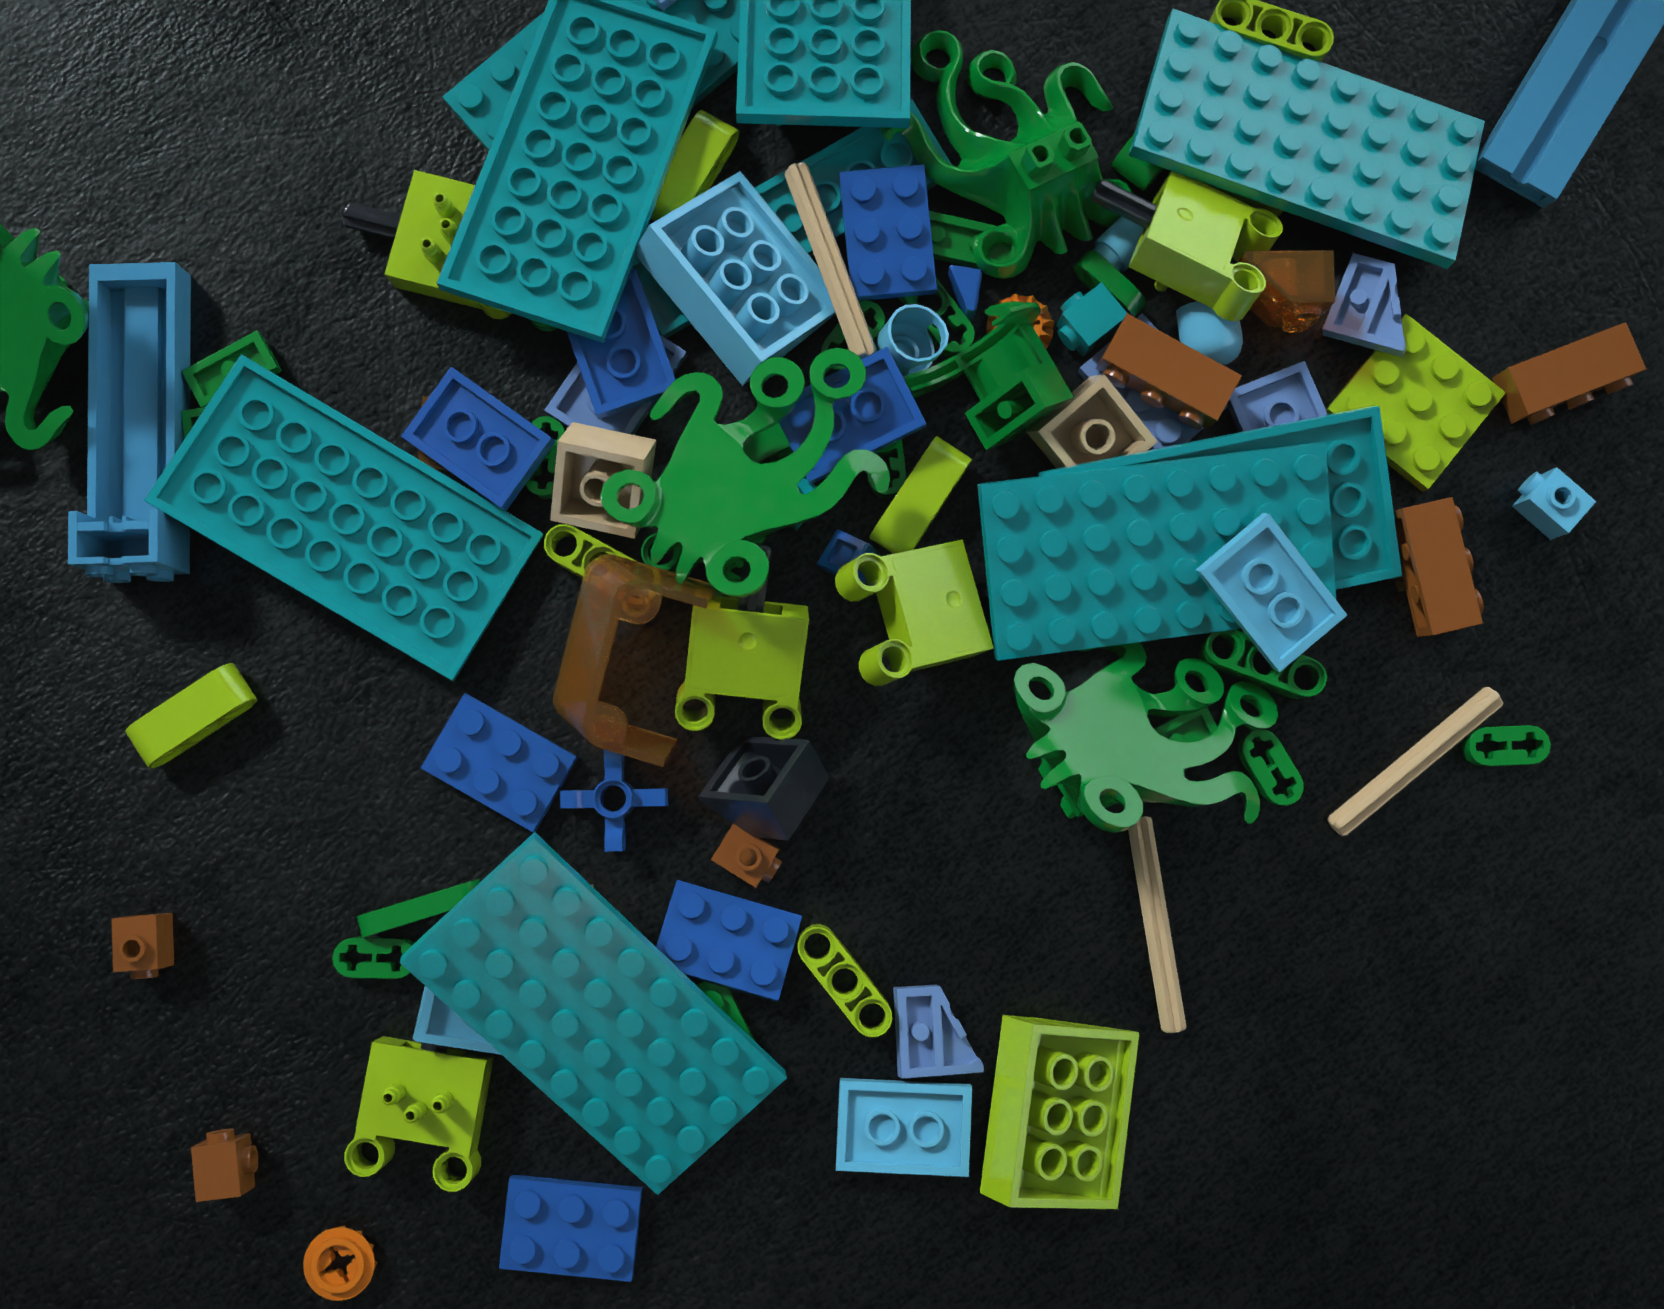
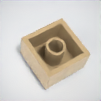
[1026,375,1158,469]
[550,422,656,539]

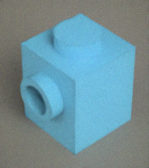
[1512,467,1596,540]

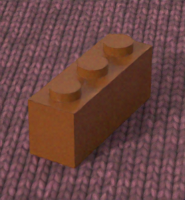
[1095,313,1242,430]
[1492,322,1646,425]
[1394,497,1484,637]

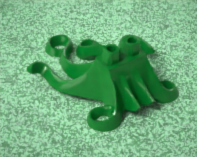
[881,30,1133,279]
[0,223,89,450]
[600,348,890,598]
[1014,642,1278,833]

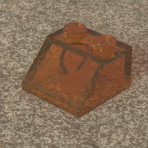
[1238,251,1335,332]

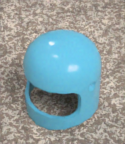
[1176,301,1243,365]
[875,304,949,376]

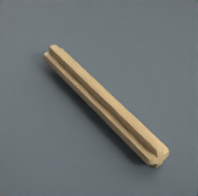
[784,162,877,359]
[1328,687,1503,836]
[1128,816,1186,1033]

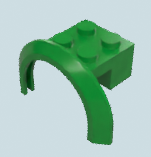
[903,301,1074,450]

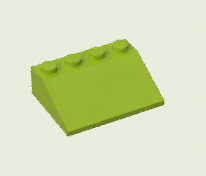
[980,1015,1139,1209]

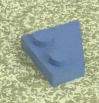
[1323,253,1405,357]
[893,985,984,1078]

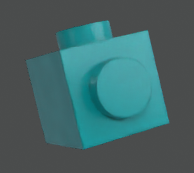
[1056,282,1127,357]

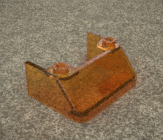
[553,554,718,767]

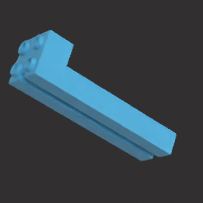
[1475,0,1664,207]
[68,262,191,583]

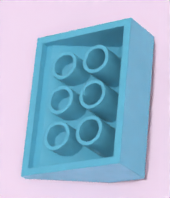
[636,171,836,386]

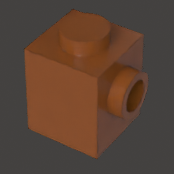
[711,824,782,888]
[112,913,174,979]
[191,1129,259,1202]

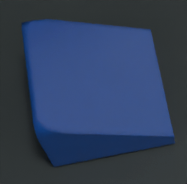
[947,265,982,322]
[816,529,881,584]

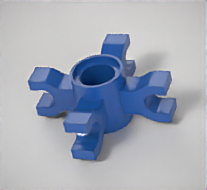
[560,746,669,852]

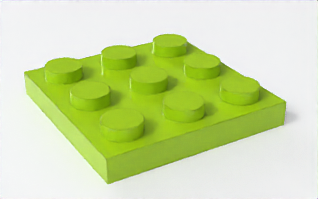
[1326,314,1506,492]

